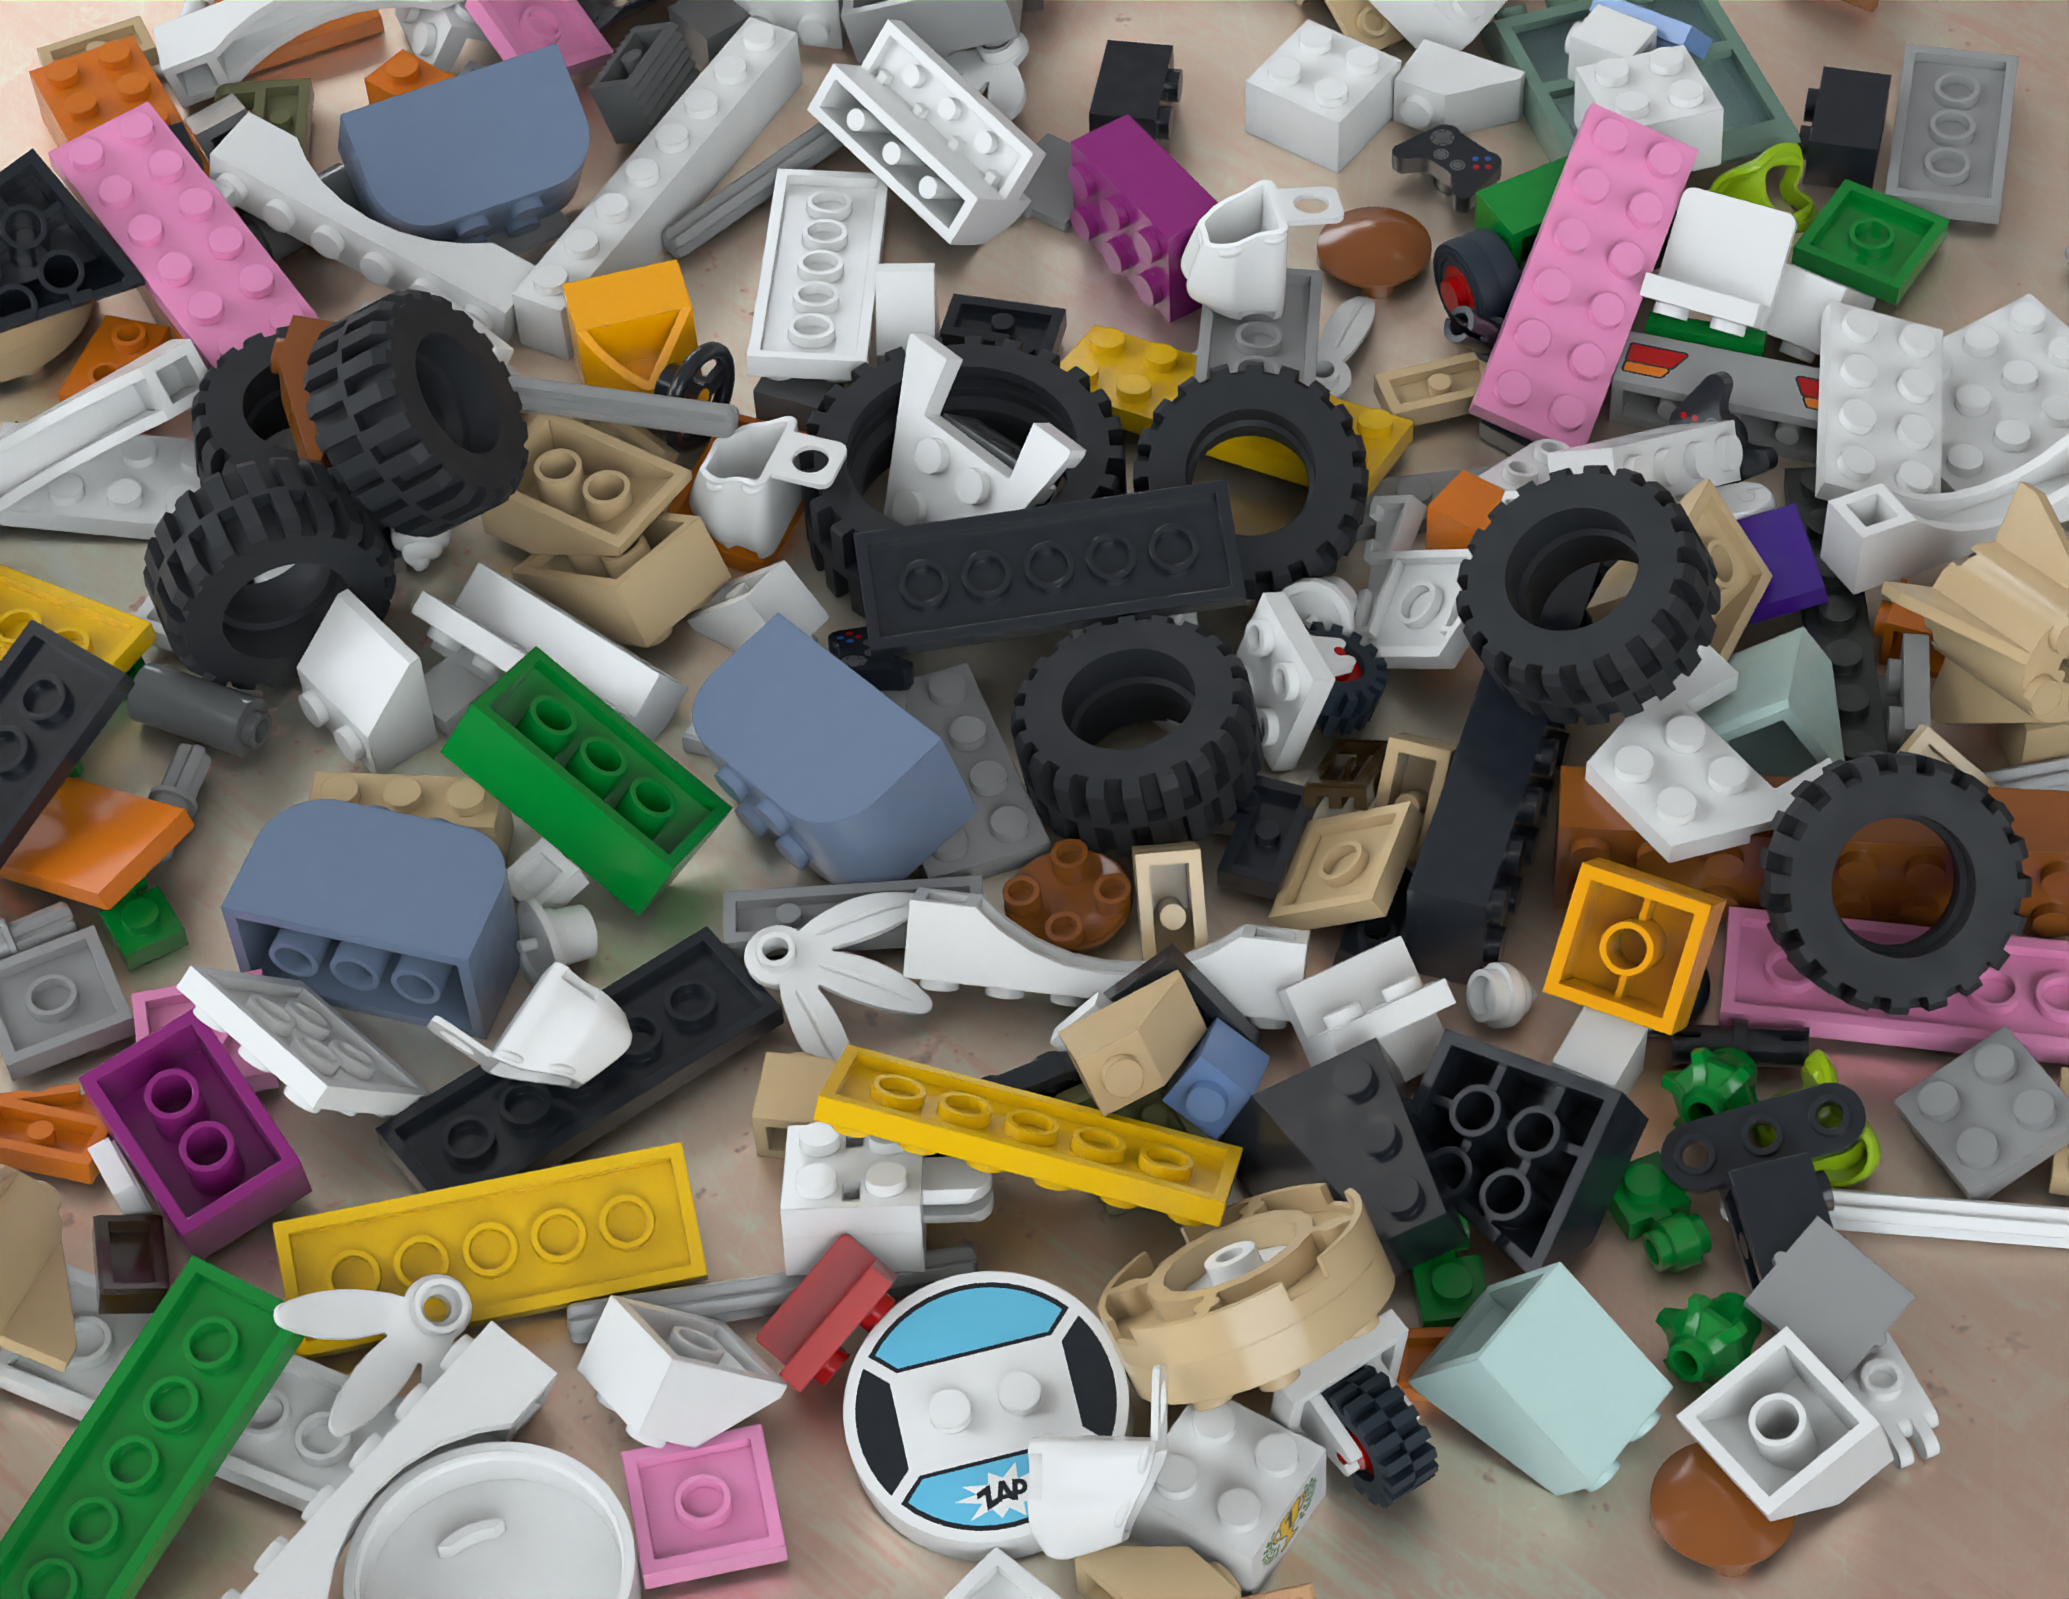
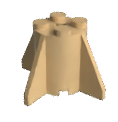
[1880,482,2069,725]
[0,1164,77,1373]

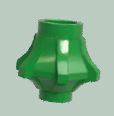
[1660,1047,1759,1127]
[1655,1292,1762,1393]

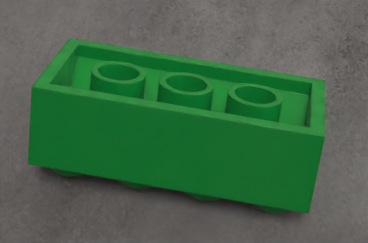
[440,646,733,916]

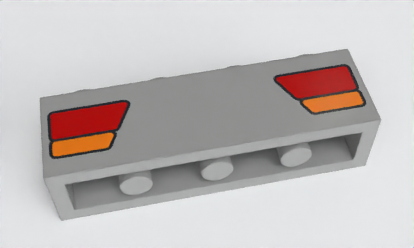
[1609,331,1820,463]

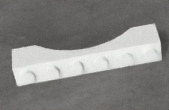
[152,0,465,108]
[209,112,535,343]
[0,339,208,512]
[1820,433,2069,595]
[903,887,1311,1029]
[220,1321,557,1599]

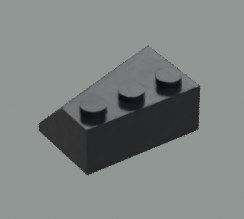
[0,148,145,333]
[1412,1029,1649,1272]
[1219,1037,1469,1276]

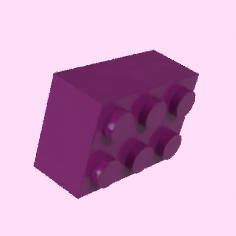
[1068,114,1218,323]
[78,1007,312,1260]

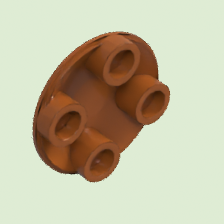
[1317,207,1432,299]
[1002,838,1133,953]
[1650,1443,1796,1578]

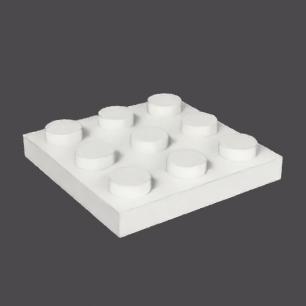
[176,966,432,1119]

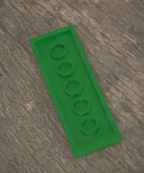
[0,1255,305,1599]

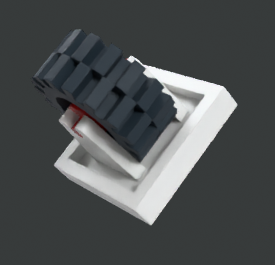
[1235,592,1389,772]
[1269,1309,1439,1508]

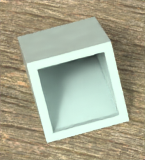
[1696,626,1845,777]
[1408,1262,1673,1496]

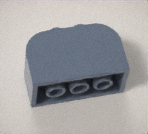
[338,43,590,244]
[692,613,978,885]
[221,799,520,1040]

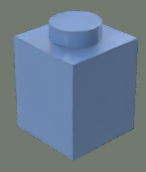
[1162,1017,1270,1140]

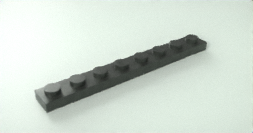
[1784,467,1889,761]

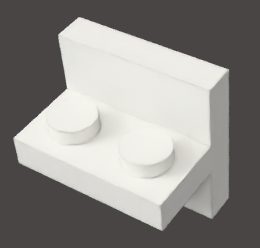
[1278,936,1456,1082]

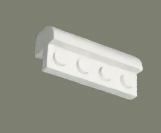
[807,19,1046,245]
[411,562,689,741]

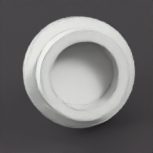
[390,528,451,571]
[1466,962,1538,1029]

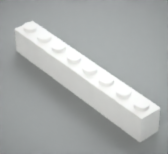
[512,17,802,361]

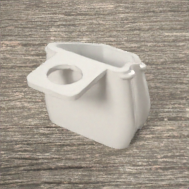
[1181,180,1344,320]
[689,416,847,558]
[427,962,633,1089]
[1027,1364,1169,1560]

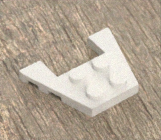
[884,333,1087,526]
[1354,491,1519,669]
[1585,645,1833,863]

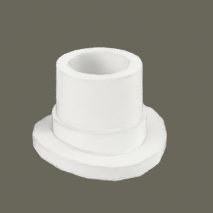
[1281,576,1358,637]
[516,897,598,987]

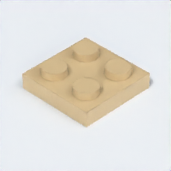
[1268,801,1425,930]

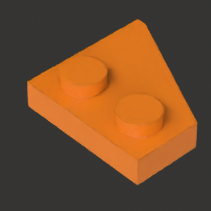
[0,1083,113,1185]

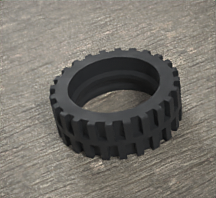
[799,336,1127,619]

